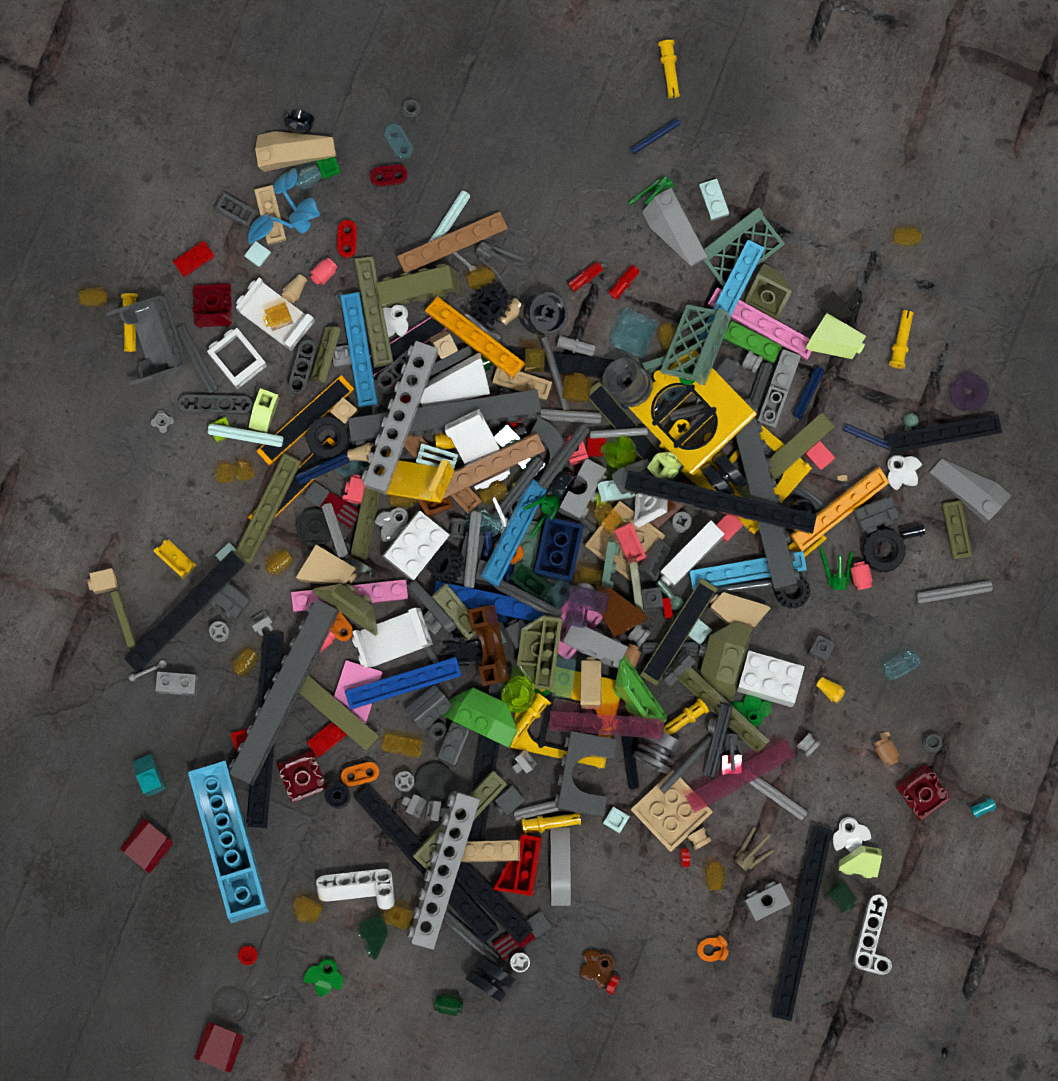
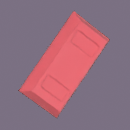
[614,522,647,564]

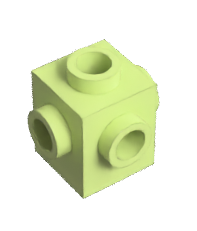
[647,452,682,479]

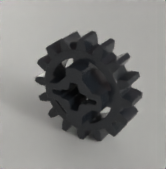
[470,283,512,325]

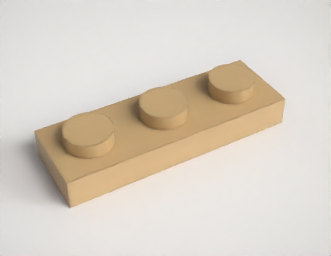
[254,185,286,245]
[492,367,552,401]
[461,840,520,862]

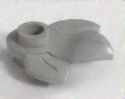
[375,508,408,542]

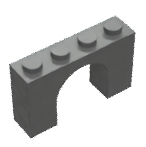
[555,731,617,818]

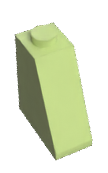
[806,313,866,359]

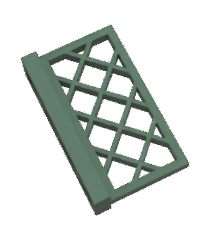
[703,208,785,288]
[660,305,731,385]

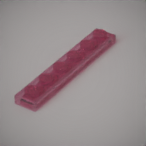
[550,711,664,739]
[685,740,796,814]

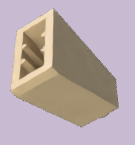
[296,545,357,586]
[709,592,771,629]
[581,657,602,709]

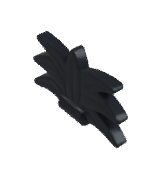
[441,639,483,666]

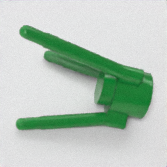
[628,176,674,205]
[523,495,561,539]
[820,547,853,590]

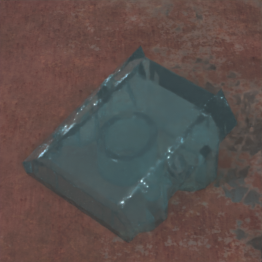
[609,308,659,359]

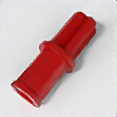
[568,262,603,293]
[608,265,640,300]

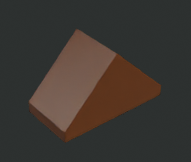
[418,496,454,519]

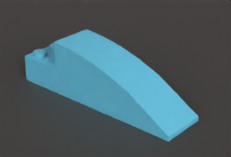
[188,761,269,923]

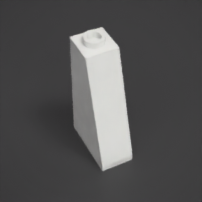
[420,353,490,407]
[660,521,724,587]

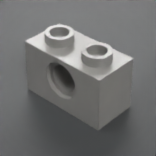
[155,672,198,696]
[744,882,791,922]

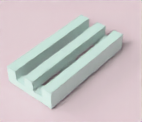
[416,444,458,469]

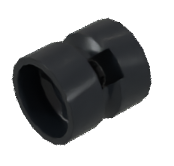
[324,782,351,809]

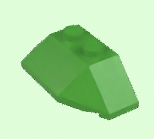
[614,654,667,723]
[442,688,518,748]

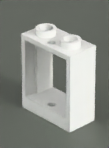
[207,328,267,390]

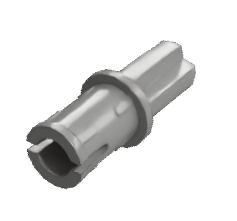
[557,335,595,356]

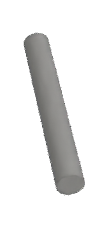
[590,427,648,439]

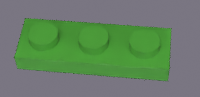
[723,321,782,364]

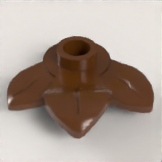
[580,950,616,989]

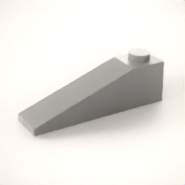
[642,188,708,267]
[929,459,1011,524]

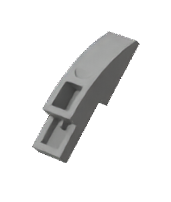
[758,349,801,428]

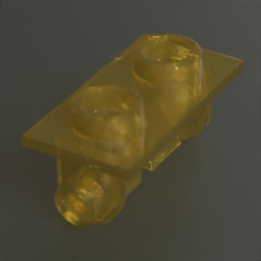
[215,460,255,484]
[382,732,423,759]

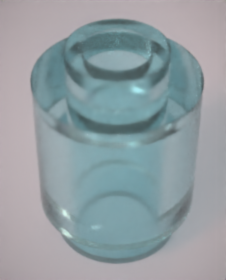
[295,165,322,190]

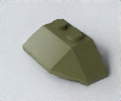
[312,584,378,636]
[517,615,563,691]
[700,622,754,701]

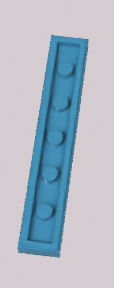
[340,292,378,408]
[481,479,547,586]

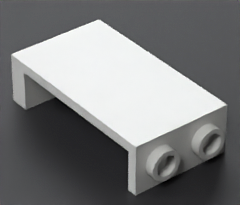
[236,278,315,351]
[445,409,510,490]
[352,608,433,668]

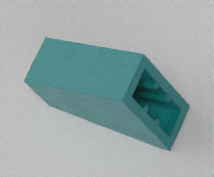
[133,754,166,797]

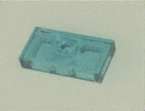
[552,658,576,699]

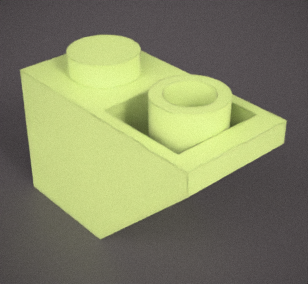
[249,388,280,433]
[838,846,882,878]

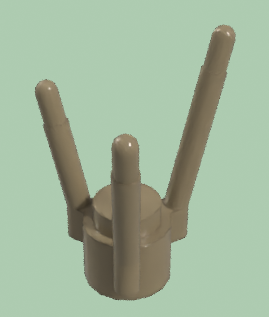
[734,827,774,871]

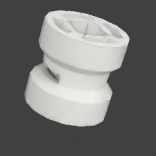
[510,953,530,973]

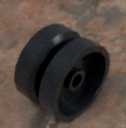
[519,292,568,335]
[700,452,748,495]
[465,956,516,1003]

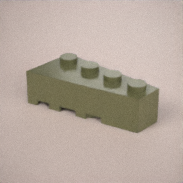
[377,264,463,308]

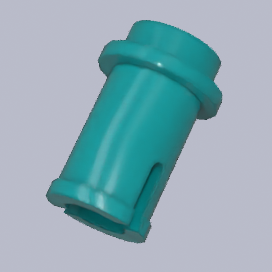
[970,798,997,818]

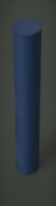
[630,118,681,154]
[843,424,889,450]

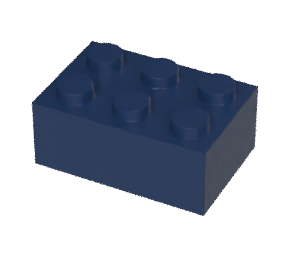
[534,517,584,584]

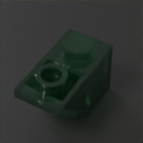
[357,915,389,960]

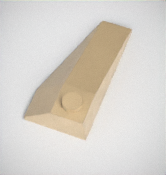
[255,131,336,172]

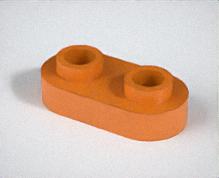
[331,607,353,642]
[341,762,379,787]

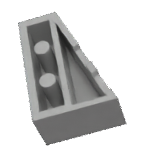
[560,619,628,668]

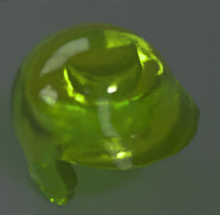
[601,435,636,470]
[501,676,535,713]

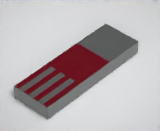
[304,481,360,529]
[493,911,552,960]

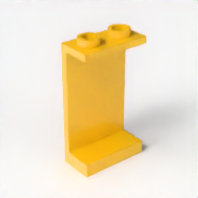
[376,451,455,503]

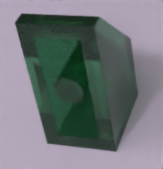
[510,563,552,601]
[826,882,857,913]

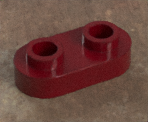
[370,165,408,187]

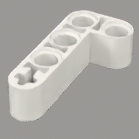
[316,869,395,909]
[853,895,892,975]

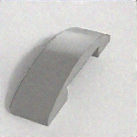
[550,827,571,906]

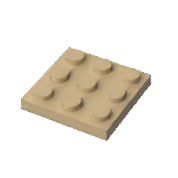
[585,501,665,581]
[631,770,713,852]

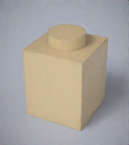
[429,331,458,359]
[330,397,358,427]
[88,568,118,594]

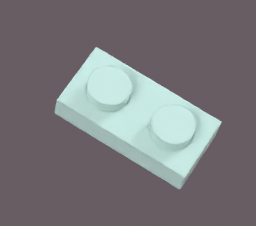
[699,179,729,221]
[597,480,635,502]

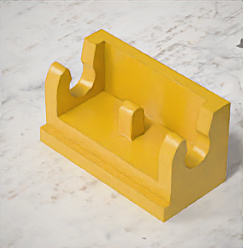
[154,539,196,579]

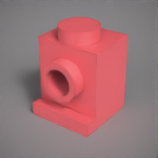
[564,435,588,466]
[343,474,365,505]

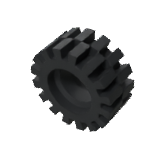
[429,547,465,584]
[775,574,811,609]

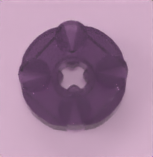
[950,373,989,412]

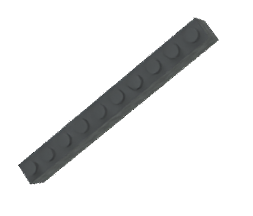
[348,389,541,447]
[736,398,800,591]
[229,599,340,785]

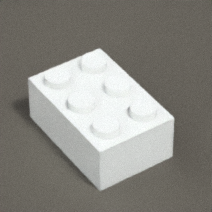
[381,511,449,580]
[736,651,804,707]

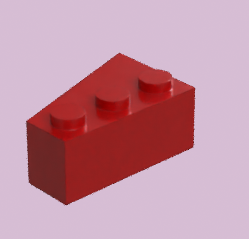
[493,835,543,897]

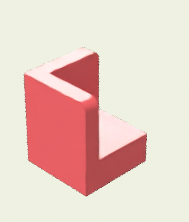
[804,441,835,470]
[716,515,743,543]

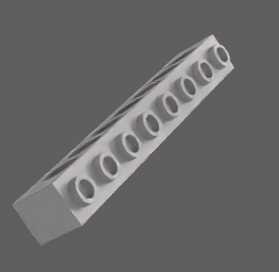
[362,341,438,495]
[407,791,480,950]

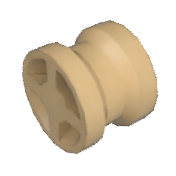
[687,827,711,850]

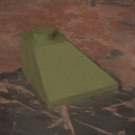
[744,264,793,320]

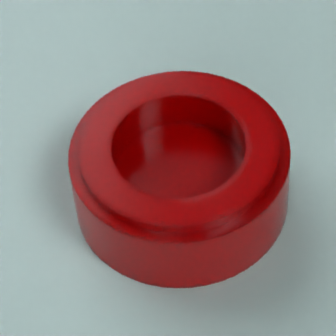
[679,848,690,868]
[238,946,258,965]
[606,975,621,996]

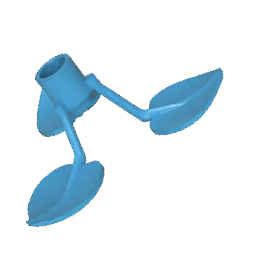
[248,168,320,245]

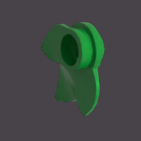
[733,694,771,727]
[304,958,343,997]

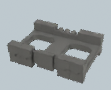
[663,647,696,686]

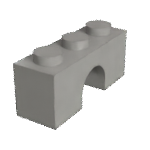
[558,458,607,522]

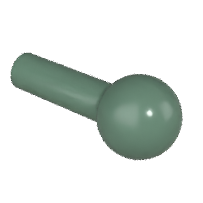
[903,413,919,431]
[655,579,684,611]

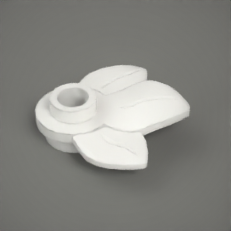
[383,305,408,337]
[887,455,922,490]
[833,817,871,853]

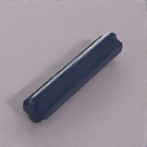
[793,366,825,419]
[296,453,350,484]

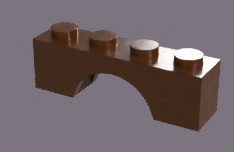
[468,605,510,686]

